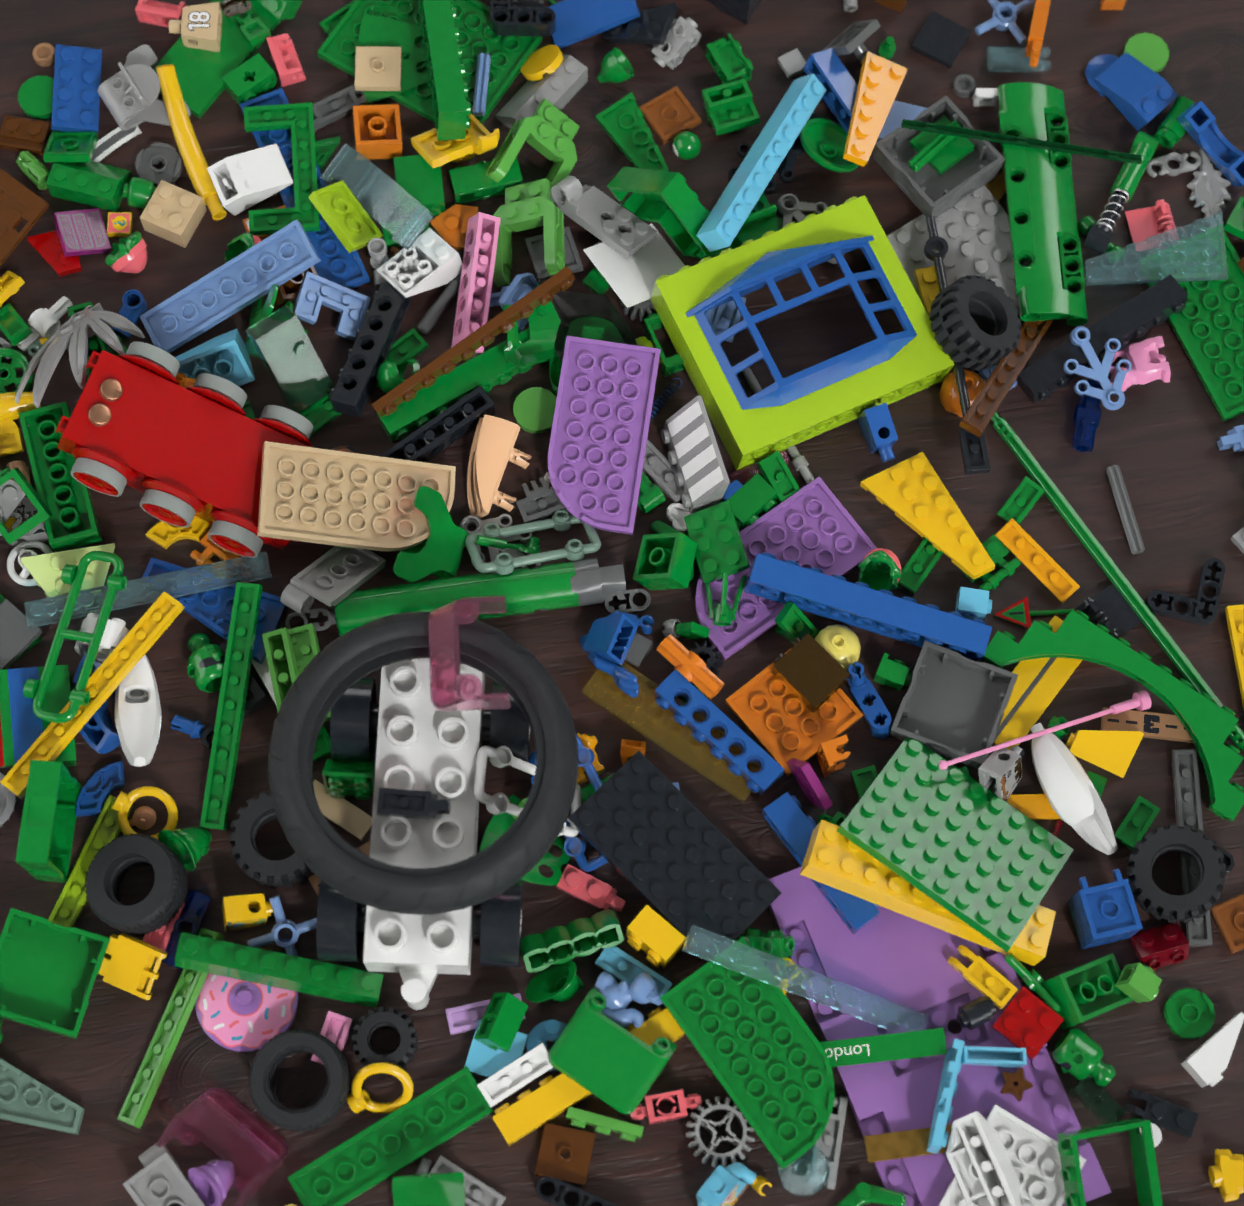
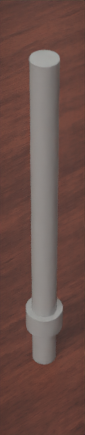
[741,367,815,485]

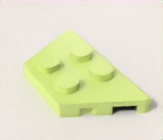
[20,543,115,603]

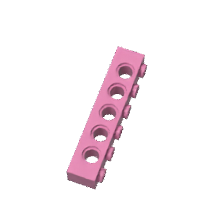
[451,212,501,358]

